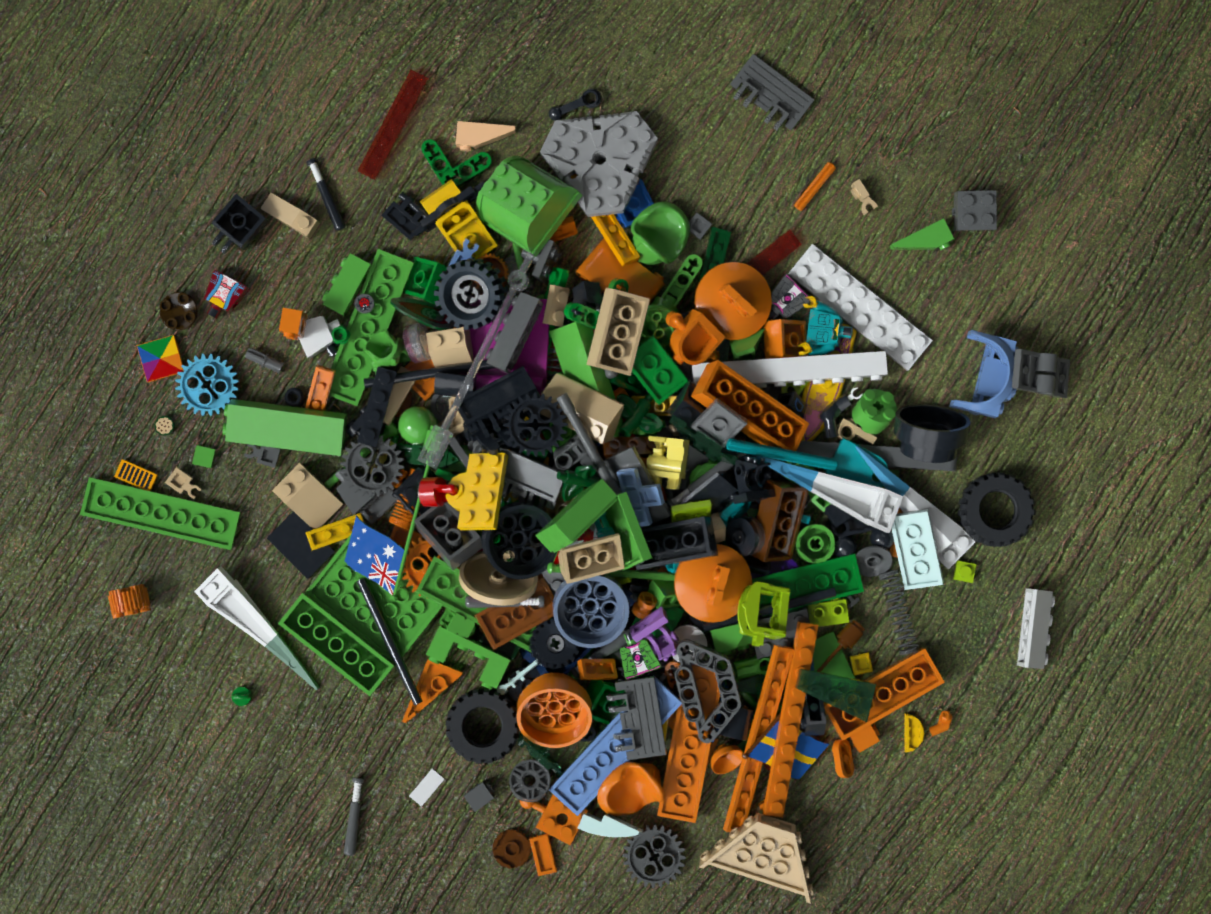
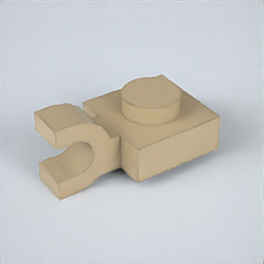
[851,179,878,215]

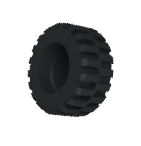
[958,473,1036,547]
[445,688,520,764]

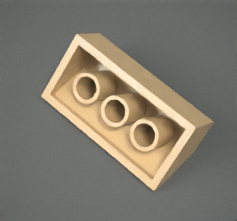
[586,288,650,376]
[540,373,624,444]

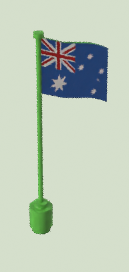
[345,425,447,601]

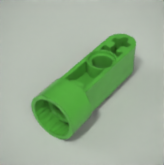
[651,254,702,312]

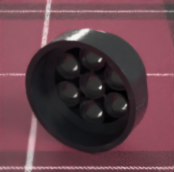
[893,404,970,463]
[482,502,558,579]

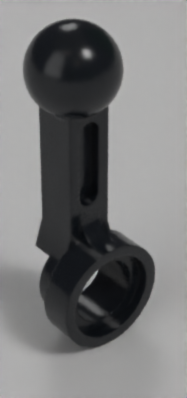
[548,89,602,121]

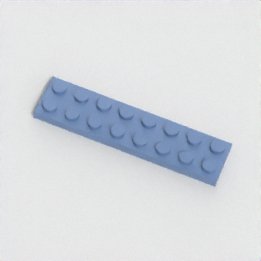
[549,676,682,816]

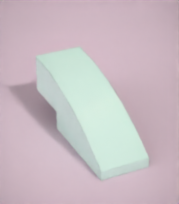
[578,813,643,837]

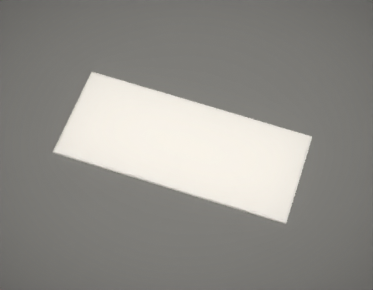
[409,769,444,807]

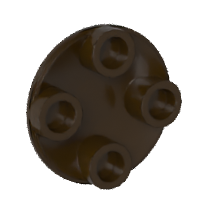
[159,292,198,331]

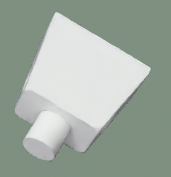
[298,316,341,359]

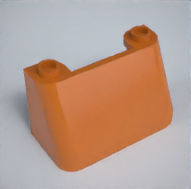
[576,238,665,305]

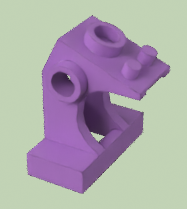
[630,606,679,661]

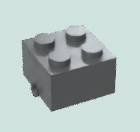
[952,191,997,231]

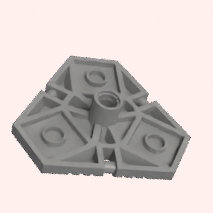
[540,111,658,217]

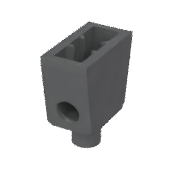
[335,467,376,515]

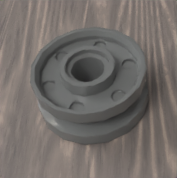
[509,759,551,802]

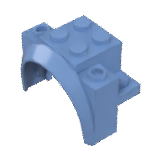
[949,330,1018,418]

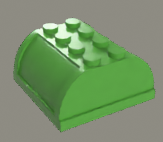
[476,155,582,257]

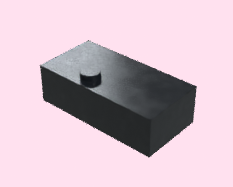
[636,516,718,570]

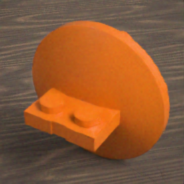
[694,262,772,340]
[674,544,752,622]

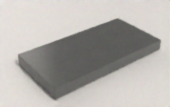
[603,446,671,529]

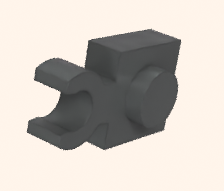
[244,444,281,468]

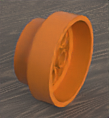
[517,673,592,748]

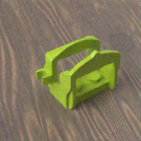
[737,582,790,647]

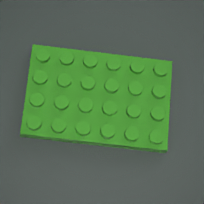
[305,535,443,663]

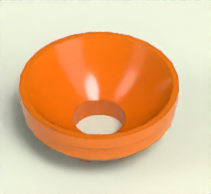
[710,744,743,774]

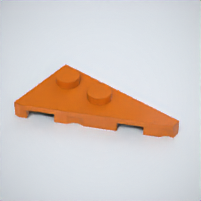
[402,658,463,723]

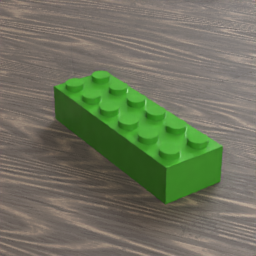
[278,592,395,696]

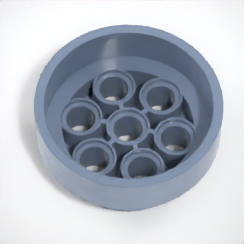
[553,573,629,648]

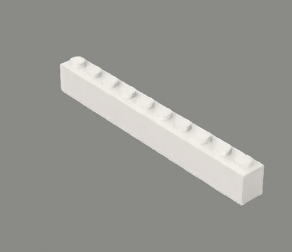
[690,351,888,388]

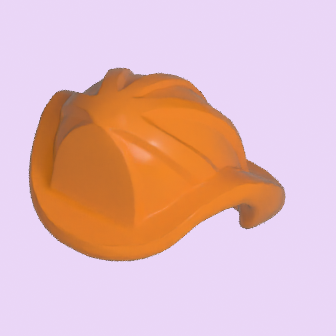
[597,761,664,816]

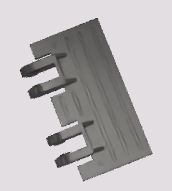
[730,54,814,131]
[499,445,564,510]
[607,676,667,760]

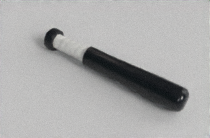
[306,158,346,231]

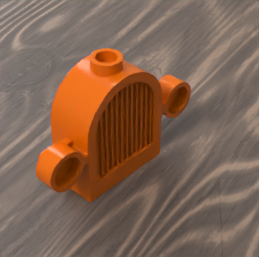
[666,309,726,365]

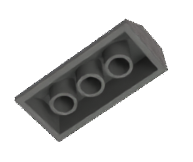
[486,292,544,374]

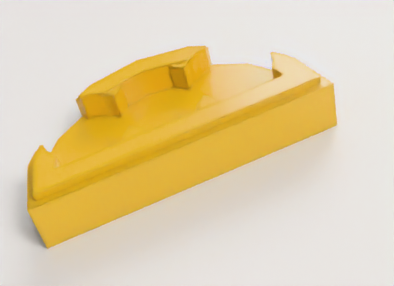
[904,713,925,753]

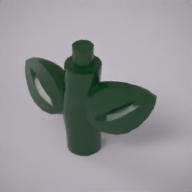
[616,394,665,437]
[557,465,602,502]

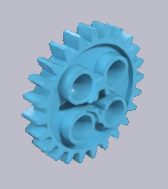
[175,354,239,416]

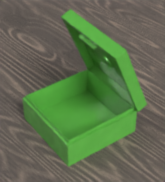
[535,479,652,572]

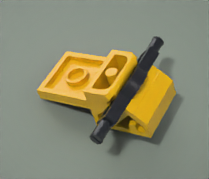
[411,179,498,260]

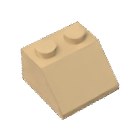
[426,327,474,367]

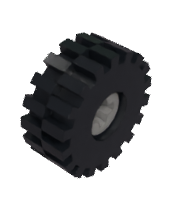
[529,619,580,669]

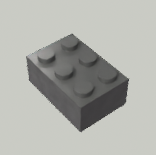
[414,502,482,570]
[753,606,810,659]

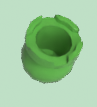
[398,406,438,445]

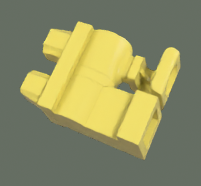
[646,436,690,490]

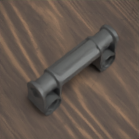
[553,435,601,477]

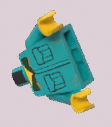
[798,296,853,356]

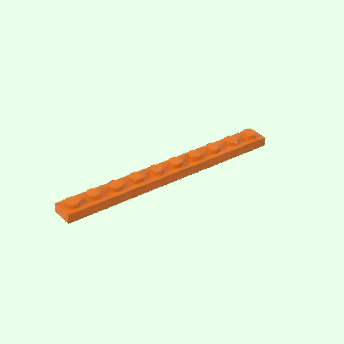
[762,621,819,818]
[723,644,794,832]

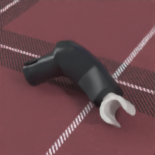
[820,387,863,438]

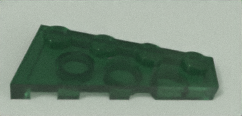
[795,668,876,722]

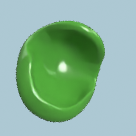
[631,202,690,265]

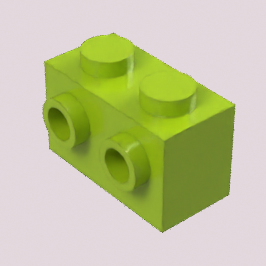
[806,597,849,627]

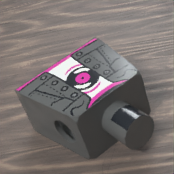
[768,274,810,321]

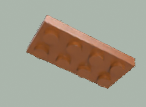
[474,577,554,650]

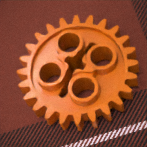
[402,537,460,599]

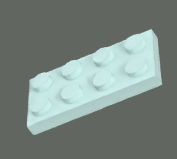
[891,509,944,590]

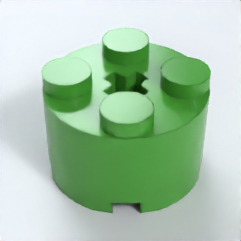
[852,389,897,434]
[795,524,835,563]

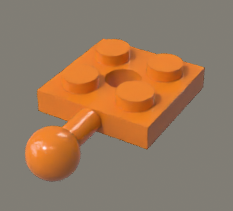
[520,794,588,845]

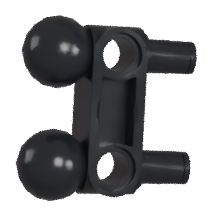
[828,517,894,557]

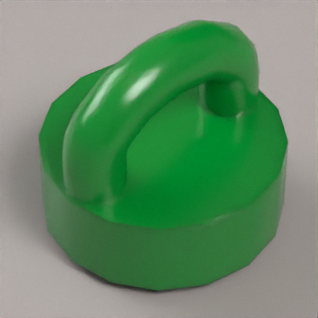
[231,686,252,706]

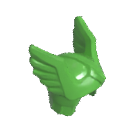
[364,330,414,375]

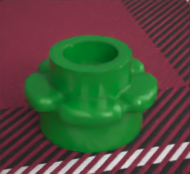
[332,326,350,345]

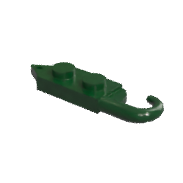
[387,443,460,468]

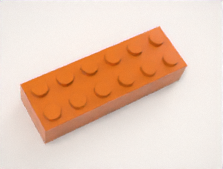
[691,360,809,451]
[823,647,945,740]

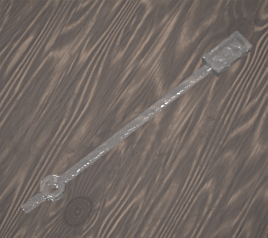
[417,253,535,469]

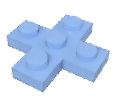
[616,467,665,527]

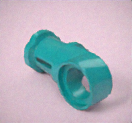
[594,512,615,538]

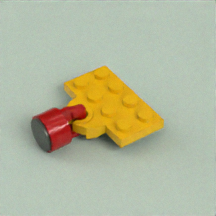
[418,453,508,530]

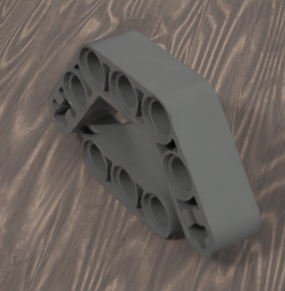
[675,639,741,743]

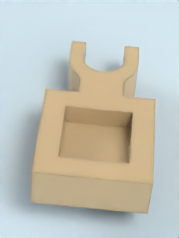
[165,467,202,499]

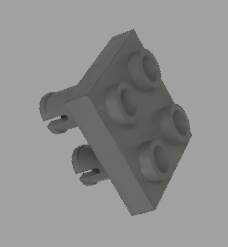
[521,240,561,284]

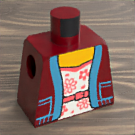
[204,269,250,319]

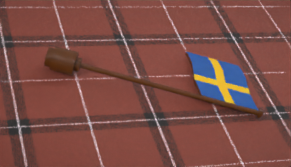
[742,620,865,779]

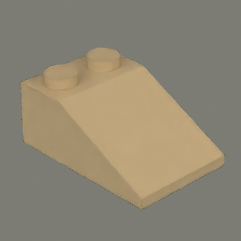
[272,463,343,529]

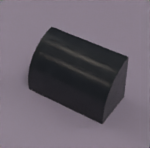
[434,371,477,398]

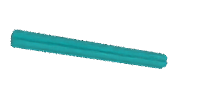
[726,438,838,470]

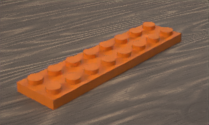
[657,663,723,823]

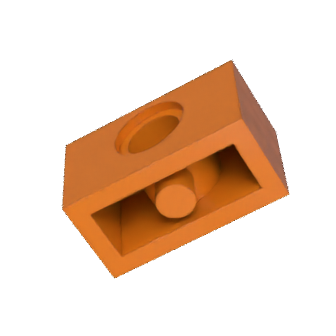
[279,308,307,340]

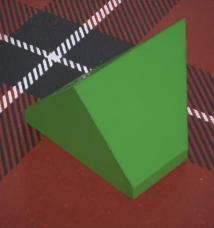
[729,328,765,361]

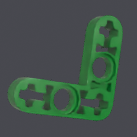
[421,139,492,187]
[564,278,629,330]

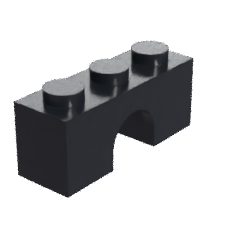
[563,281,602,326]

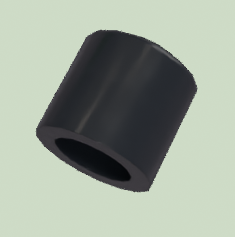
[720,700,755,741]

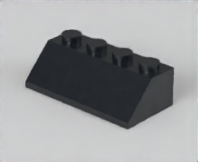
[666,380,747,459]
[660,470,739,524]

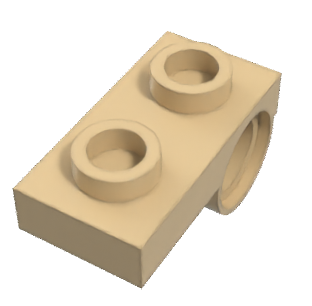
[837,418,877,445]

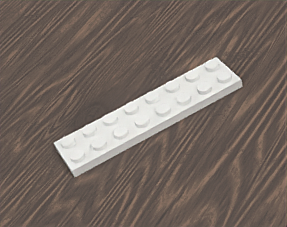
[788,244,932,371]

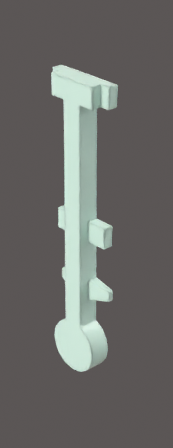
[497,660,542,695]

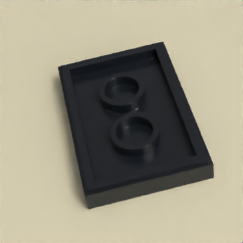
[267,511,336,579]

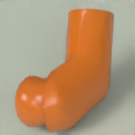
[929,710,952,737]

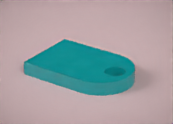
[825,437,888,488]

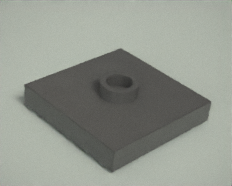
[691,398,747,449]

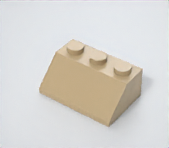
[558,533,624,584]

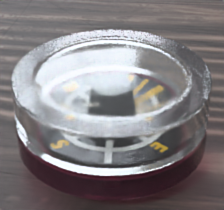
[403,322,431,364]

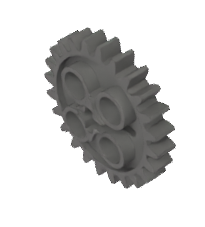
[340,435,404,498]
[622,824,686,888]

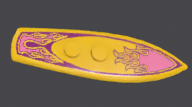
[801,324,857,441]

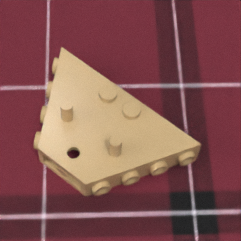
[699,813,814,904]

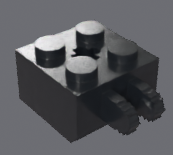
[212,193,269,254]

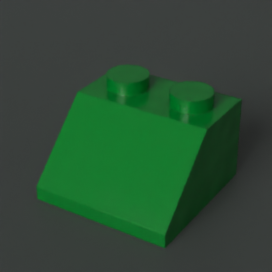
[403,257,447,306]
[586,680,626,725]

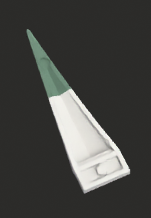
[194,566,319,690]

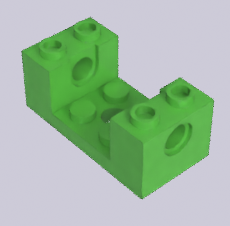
[426,625,511,690]

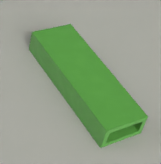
[549,318,623,443]
[223,399,347,456]

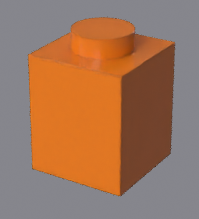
[850,725,880,753]

